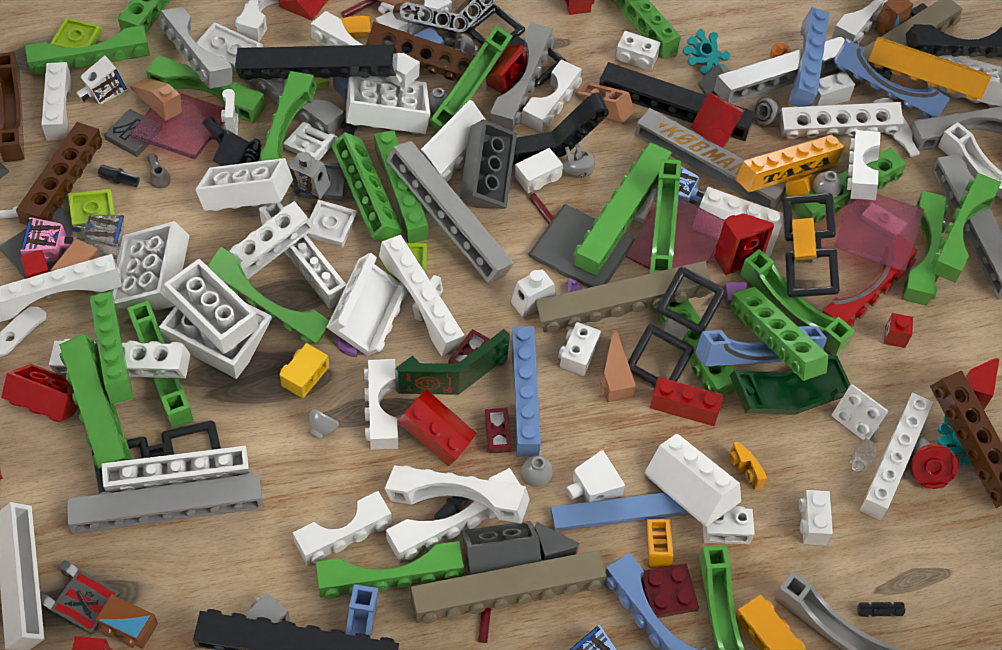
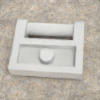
[221,89,239,135]
[283,122,338,161]

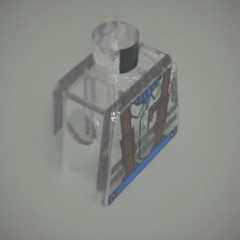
[72,215,124,259]

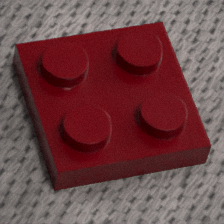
[641,563,699,618]

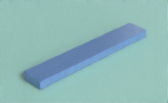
[551,493,690,531]

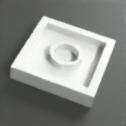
[306,200,358,248]

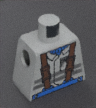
[288,152,330,200]

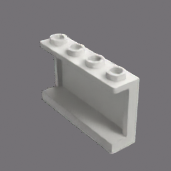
[326,253,408,356]

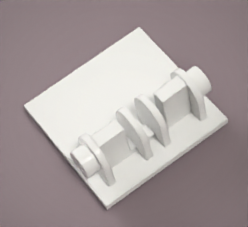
[831,384,889,443]

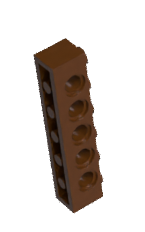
[366,22,475,81]
[16,122,102,225]
[930,370,1002,508]

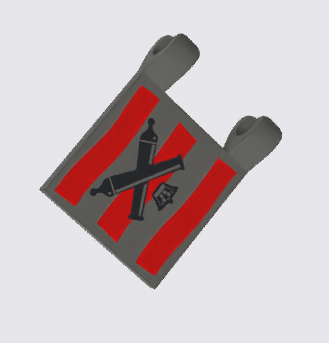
[40,560,120,634]

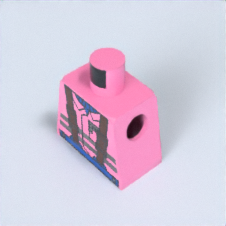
[20,218,76,262]

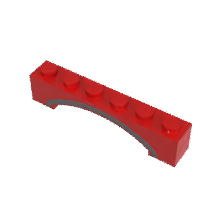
[822,236,918,328]

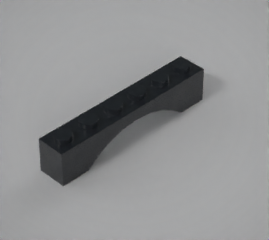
[905,24,1002,58]

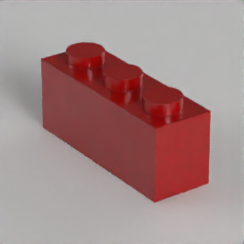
[650,377,723,426]

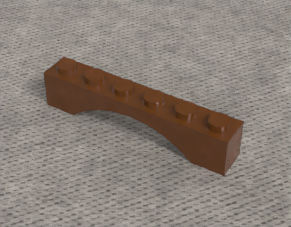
[0,52,25,162]

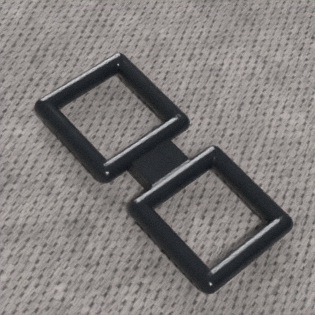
[465,4,567,88]
[783,193,840,298]
[628,266,726,386]
[92,420,221,493]

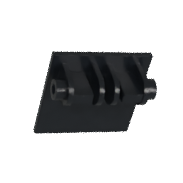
[212,130,262,166]

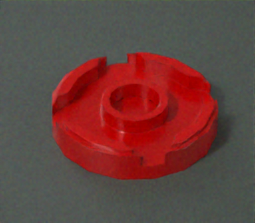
[910,443,958,489]

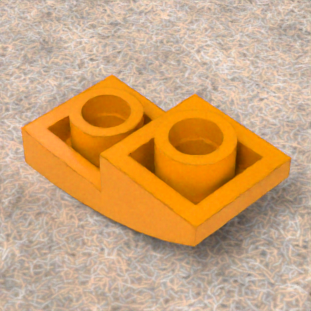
[340,16,371,39]
[729,442,767,490]

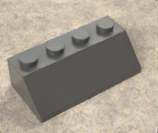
[460,119,517,209]

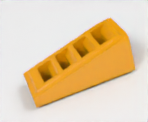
[785,174,815,196]
[646,519,673,568]

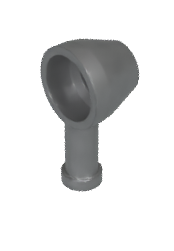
[147,153,171,189]

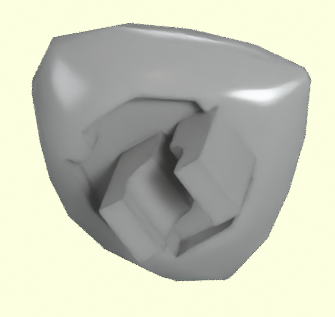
[562,144,595,177]

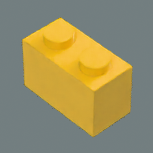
[280,343,329,399]

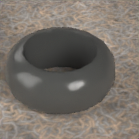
[442,31,459,47]

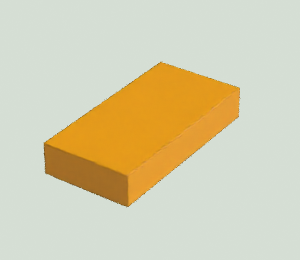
[792,218,817,260]

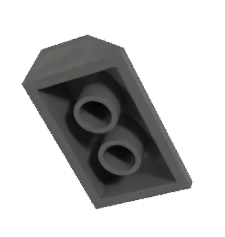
[462,521,541,574]

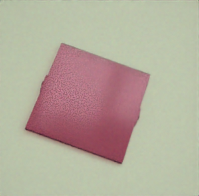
[130,92,225,160]
[834,194,924,271]
[625,197,724,269]

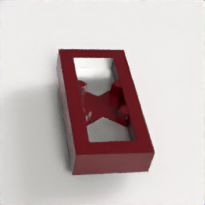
[448,329,490,364]
[485,408,512,453]

